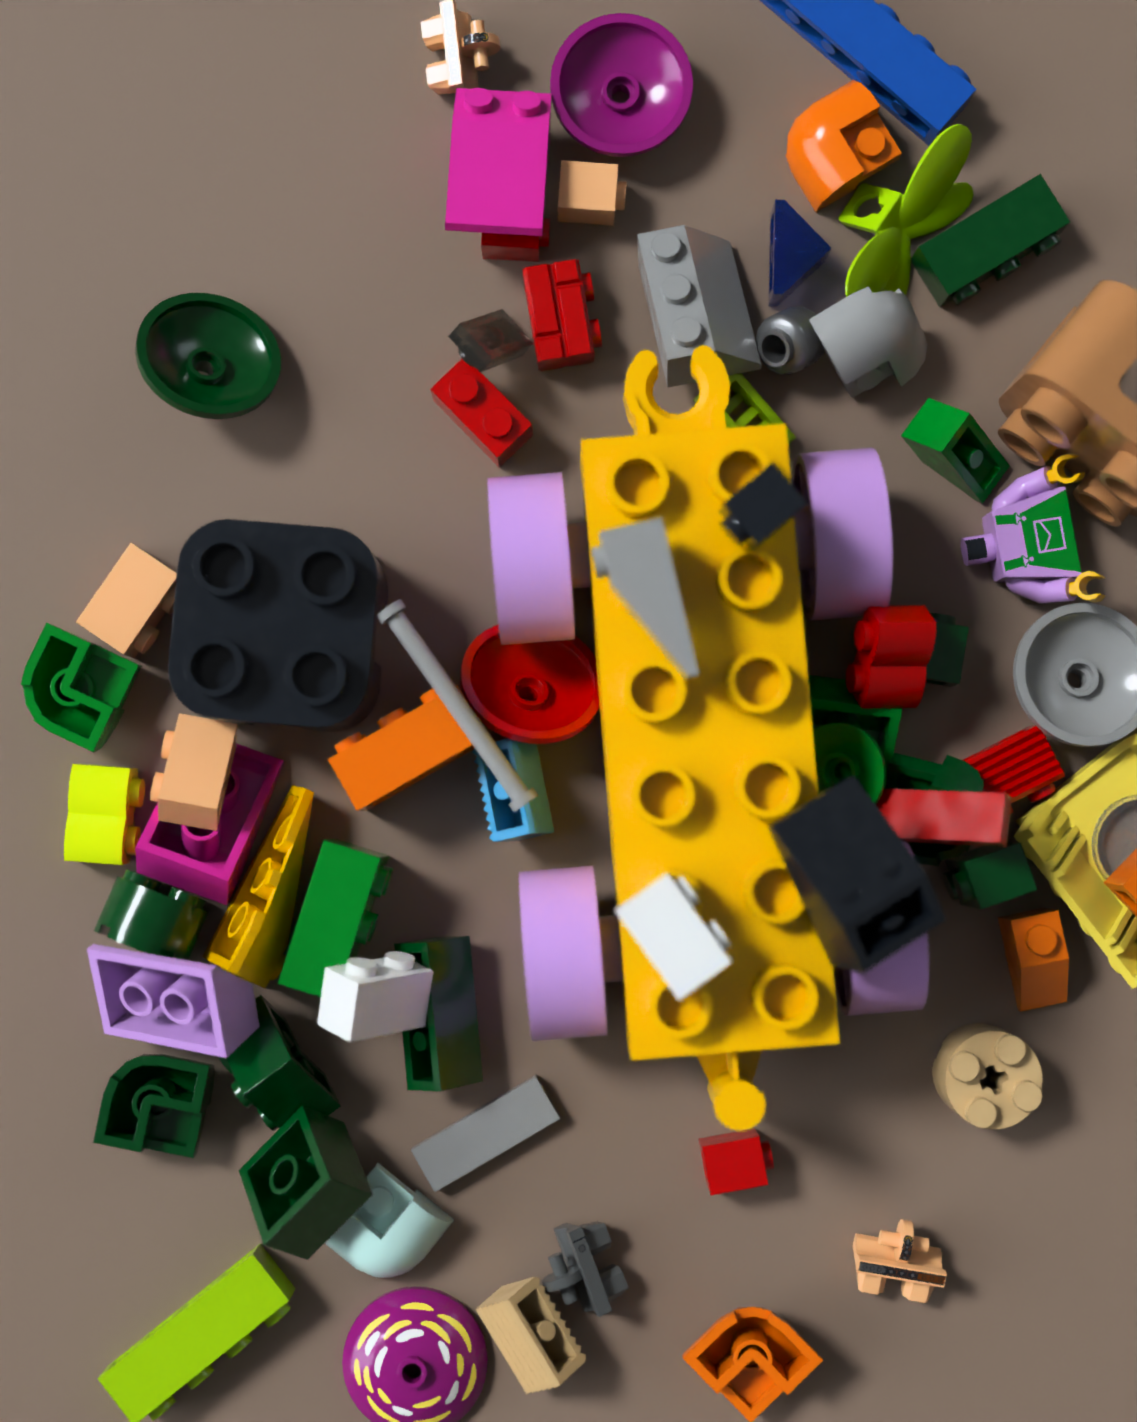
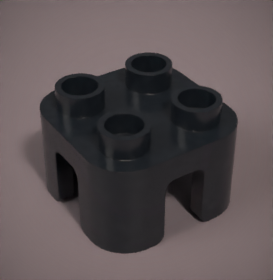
[168,519,388,732]

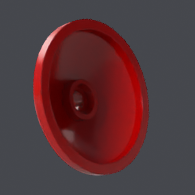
[460,625,600,744]

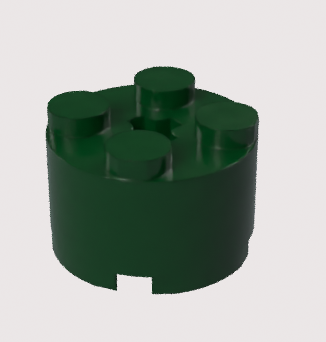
[94,869,209,961]

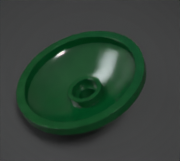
[135,293,281,419]

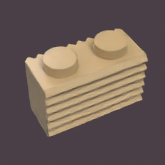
[476,1277,586,1394]

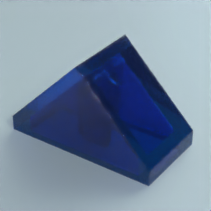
[768,199,832,307]

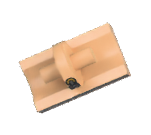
[421,0,501,94]
[852,1219,947,1303]

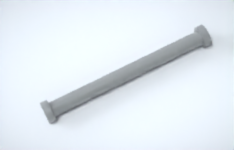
[376,599,538,812]

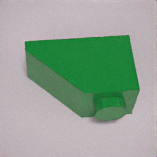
[901,398,1010,504]

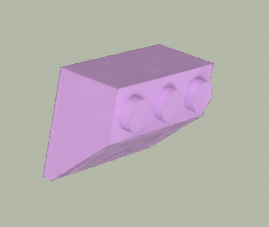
[87,944,260,1058]

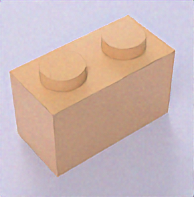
[76,543,177,658]
[150,713,237,831]

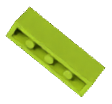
[98,1243,296,1422]

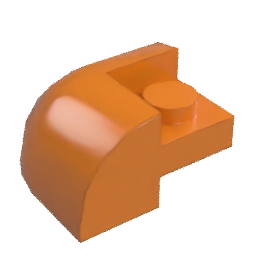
[786,80,902,212]
[682,1307,823,1422]

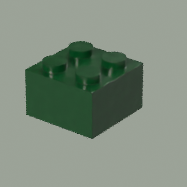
[239,1105,373,1260]

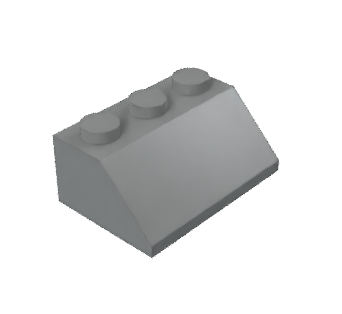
[637,225,761,388]

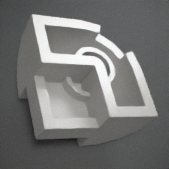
[809,286,928,398]

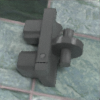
[542,1221,628,1317]

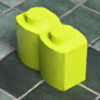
[64,764,145,865]

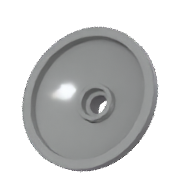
[1013,603,1137,747]

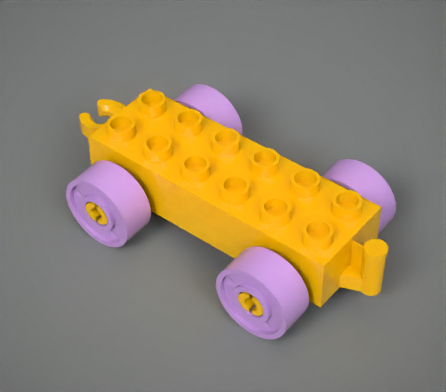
[488,345,929,1131]

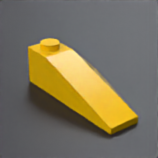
[202,785,314,988]

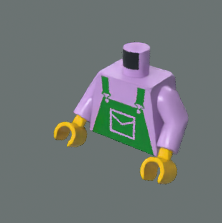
[961,454,1105,604]

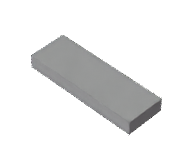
[411,1075,560,1192]

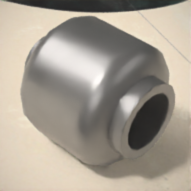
[755,307,825,375]

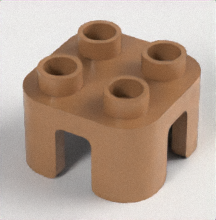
[998,280,1137,527]

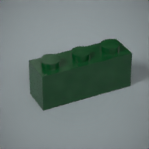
[911,174,1071,307]
[394,936,483,1092]

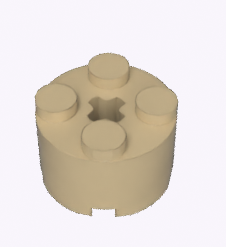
[932,1023,1043,1130]

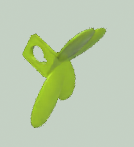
[838,124,974,297]

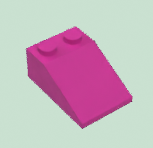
[445,88,552,236]
[135,744,283,905]

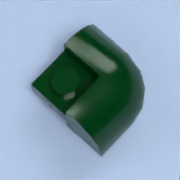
[886,753,984,866]
[93,1054,215,1158]

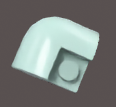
[325,1163,454,1278]

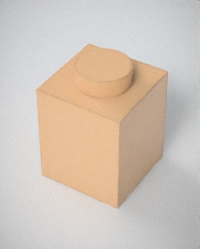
[558,160,627,226]

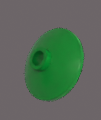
[813,723,886,805]

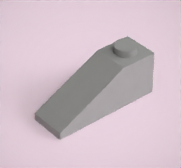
[591,517,699,680]

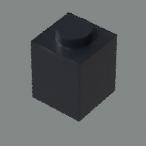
[719,462,807,551]

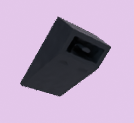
[768,776,946,973]

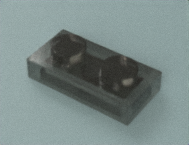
[448,309,534,372]

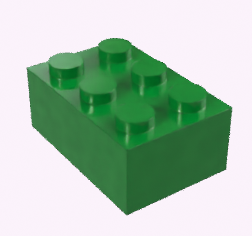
[277,838,394,997]

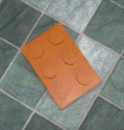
[328,685,475,811]

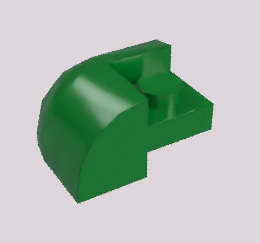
[21,623,142,752]

